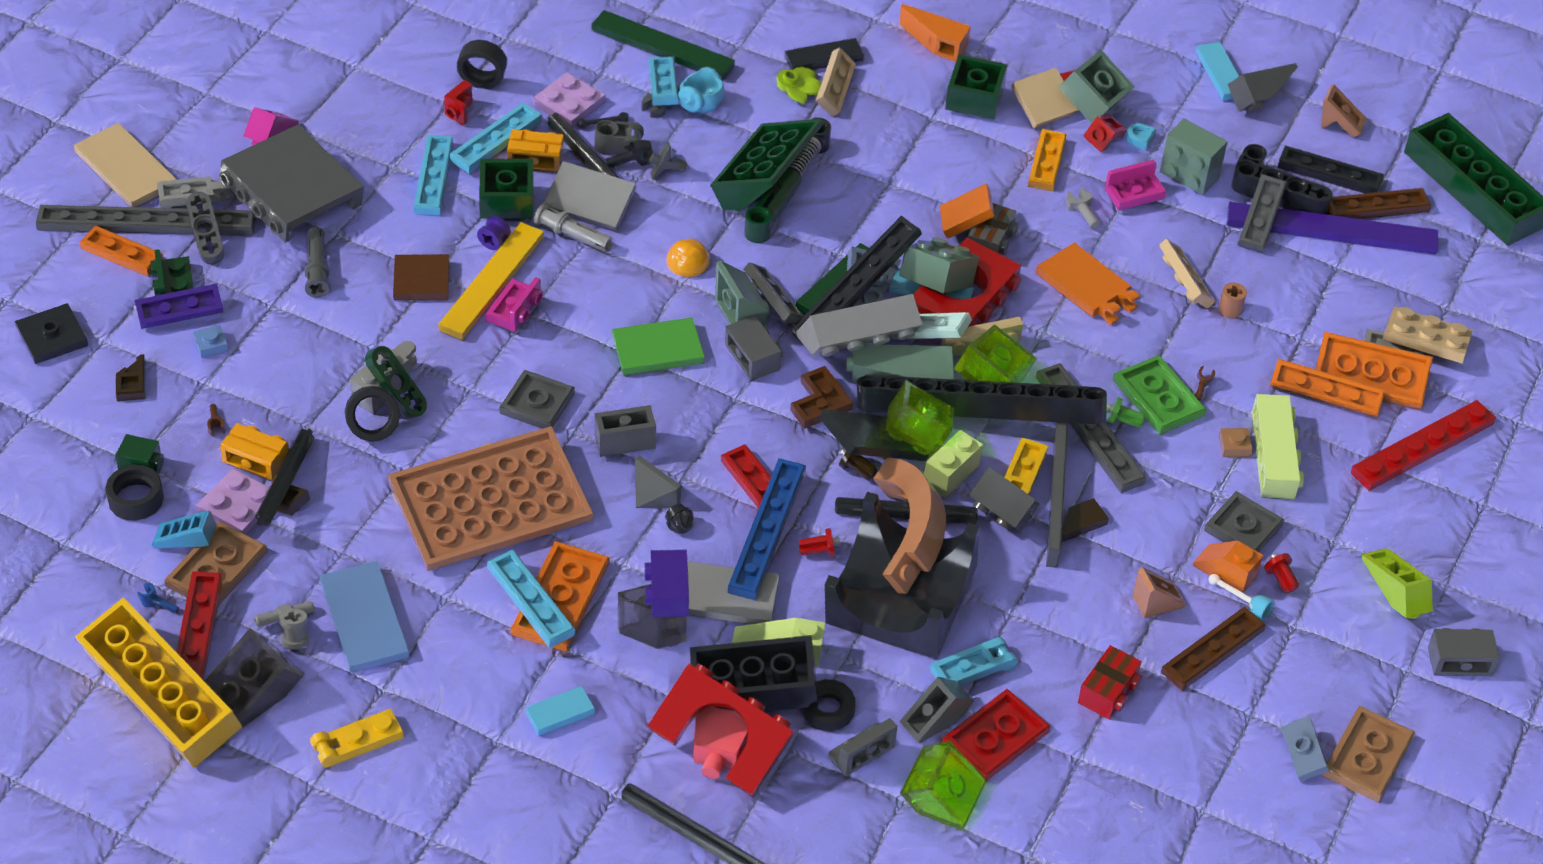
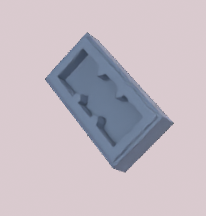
[1281,716,1330,782]

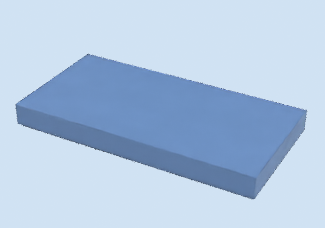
[319,561,409,673]

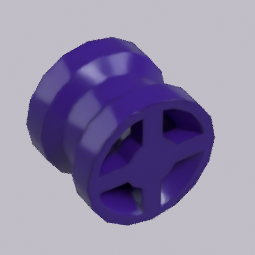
[477,216,511,250]

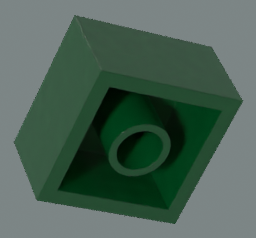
[945,54,1008,120]
[479,159,534,219]

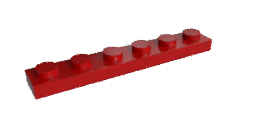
[1350,400,1496,491]

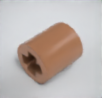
[1218,283,1247,318]

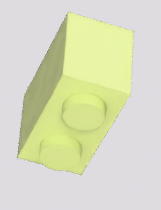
[924,430,983,498]

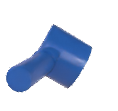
[137,583,179,614]

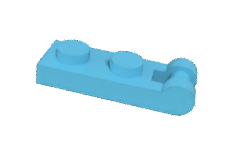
[930,637,1018,686]

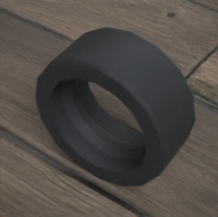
[457,40,507,89]
[344,386,400,442]
[105,465,164,521]

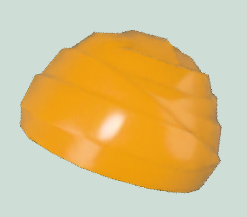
[666,238,710,277]

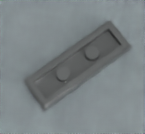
[1237,174,1287,253]
[743,262,804,325]

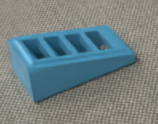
[152,511,217,548]

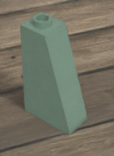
[846,344,954,384]

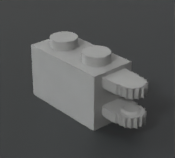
[350,340,417,415]

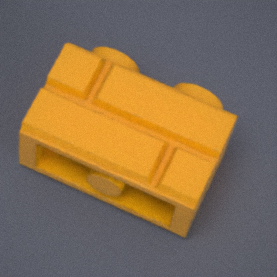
[507,129,564,172]
[220,423,289,481]

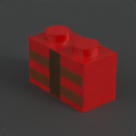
[1078,645,1143,720]

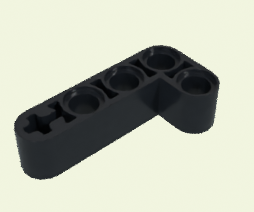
[1231,144,1333,215]

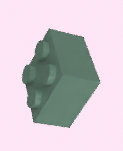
[1058,50,1135,124]
[1160,118,1228,195]
[899,237,979,293]

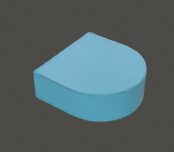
[1126,123,1156,151]

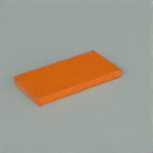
[1315,332,1433,410]
[511,541,610,652]

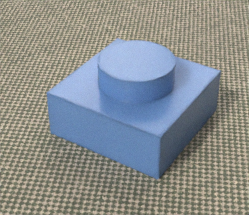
[193,325,228,358]

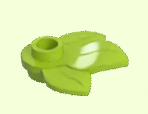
[776,67,821,104]

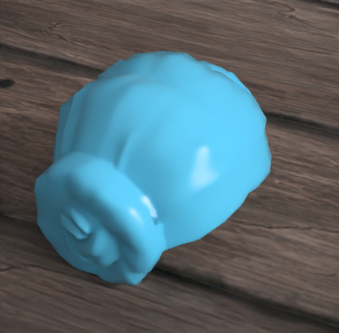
[678,67,725,114]

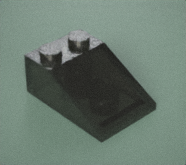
[204,628,305,730]

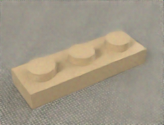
[816,47,856,117]
[1159,238,1215,309]
[941,316,1023,356]

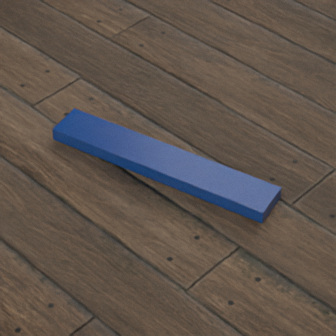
[727,458,806,601]

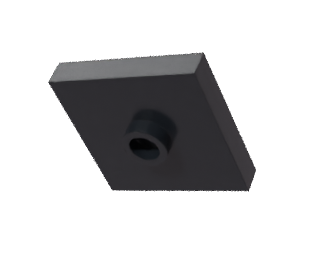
[15,303,89,364]

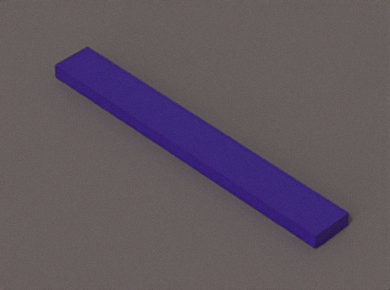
[1227,201,1438,254]

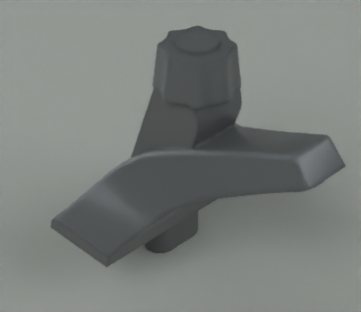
[649,141,687,180]

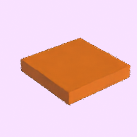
[940,183,995,239]

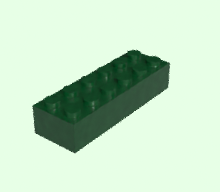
[1404,112,1543,246]

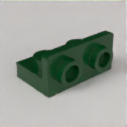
[150,249,193,296]

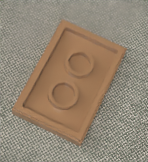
[164,521,268,606]
[1322,706,1415,803]

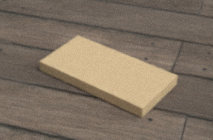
[74,123,177,207]

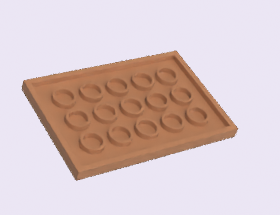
[388,426,593,571]

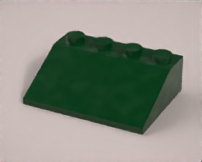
[710,118,824,211]

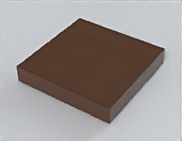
[393,254,449,300]

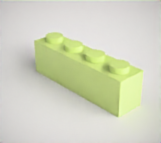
[1252,394,1304,499]

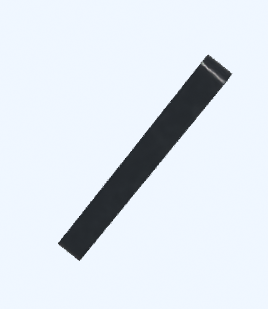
[857,375,1107,424]

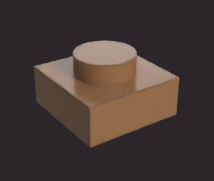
[1219,428,1252,457]

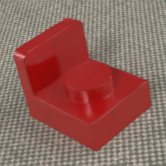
[444,80,473,125]
[1083,114,1128,151]

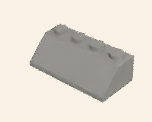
[796,294,922,357]

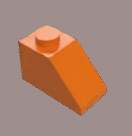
[1193,541,1263,593]

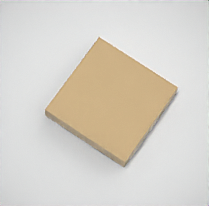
[1011,68,1079,129]

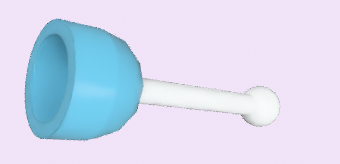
[1209,574,1275,621]

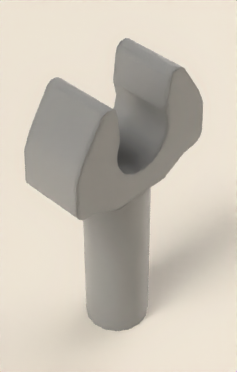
[1066,188,1100,229]

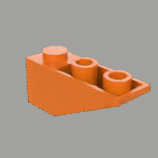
[899,3,971,62]

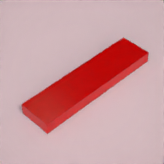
[176,571,223,681]

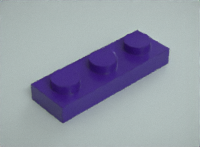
[135,284,223,329]

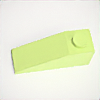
[732,618,825,668]

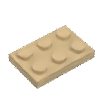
[1383,306,1473,364]

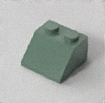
[715,261,770,327]

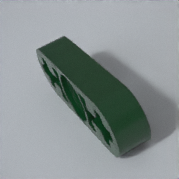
[365,346,427,419]

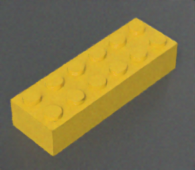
[75,597,242,768]

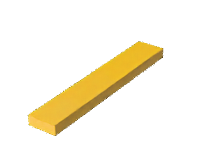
[438,222,544,340]

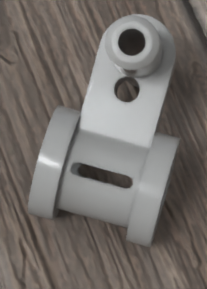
[254,601,315,649]

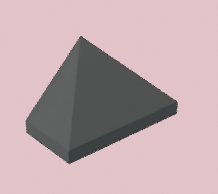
[635,455,681,508]

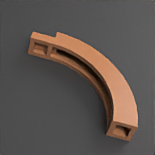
[874,458,946,594]

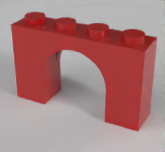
[913,237,1022,327]
[647,663,794,797]

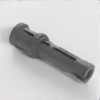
[305,227,330,298]

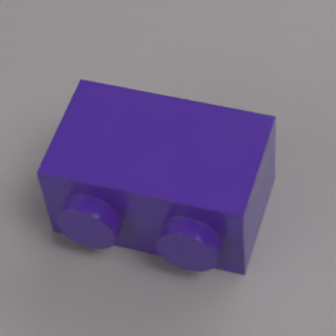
[644,550,689,617]

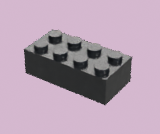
[690,635,818,712]

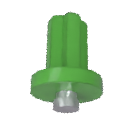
[1107,397,1145,428]

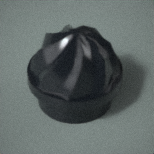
[665,504,694,534]

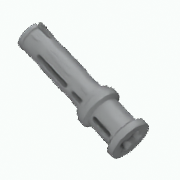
[534,202,613,253]

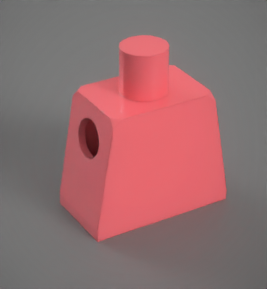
[693,707,748,779]

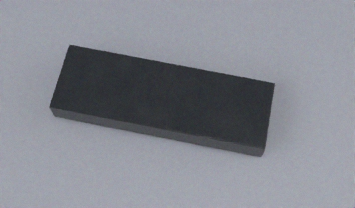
[785,38,864,70]

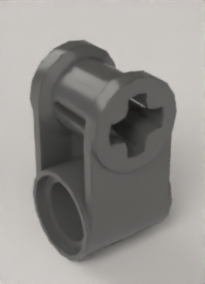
[594,120,644,155]

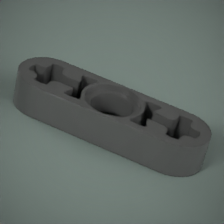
[186,192,224,264]

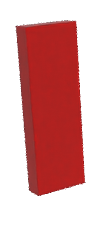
[721,444,771,509]

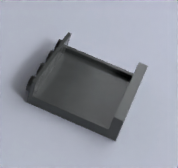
[219,124,364,243]

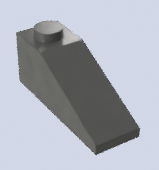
[1227,63,1298,113]

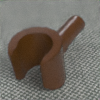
[1195,366,1215,401]
[207,404,226,436]

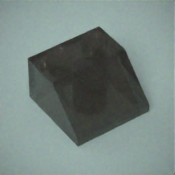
[618,584,687,649]

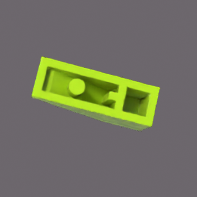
[1362,548,1433,619]

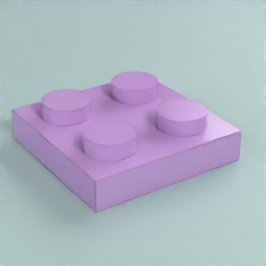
[533,72,605,128]
[196,468,269,535]

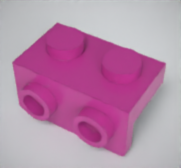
[1105,160,1166,210]
[486,277,543,332]

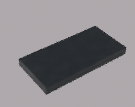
[819,409,931,461]

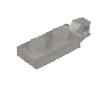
[157,177,234,208]

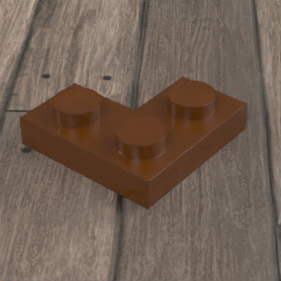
[790,366,853,429]

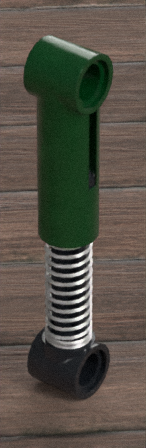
[744,117,831,243]

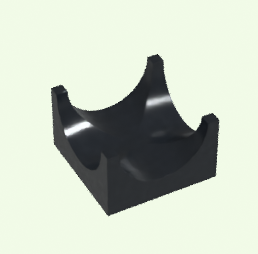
[825,491,979,659]

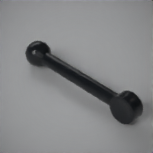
[577,112,629,129]

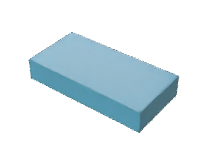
[526,686,595,736]

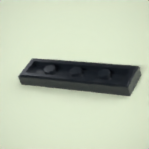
[1277,145,1384,194]

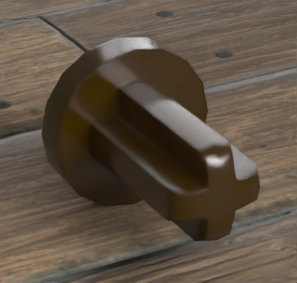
[839,449,877,480]

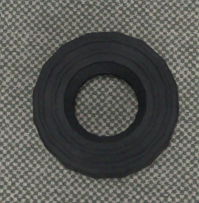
[801,679,856,731]

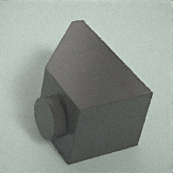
[899,677,974,743]

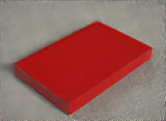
[942,689,1051,782]

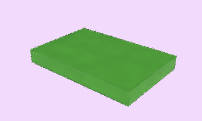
[612,317,704,375]
[1113,355,1207,435]

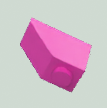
[243,107,299,145]

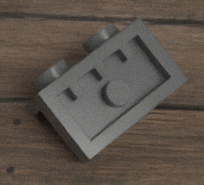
[828,718,898,777]

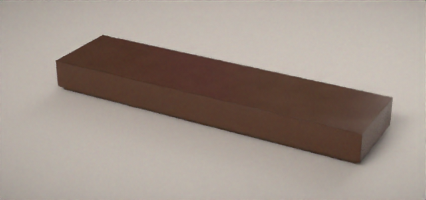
[1328,188,1431,219]
[1161,606,1266,691]

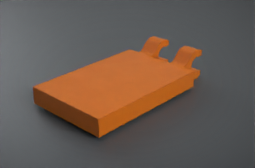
[1036,242,1140,325]

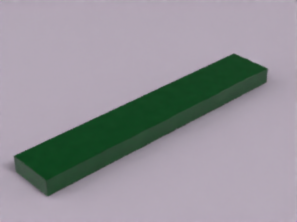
[591,10,735,81]

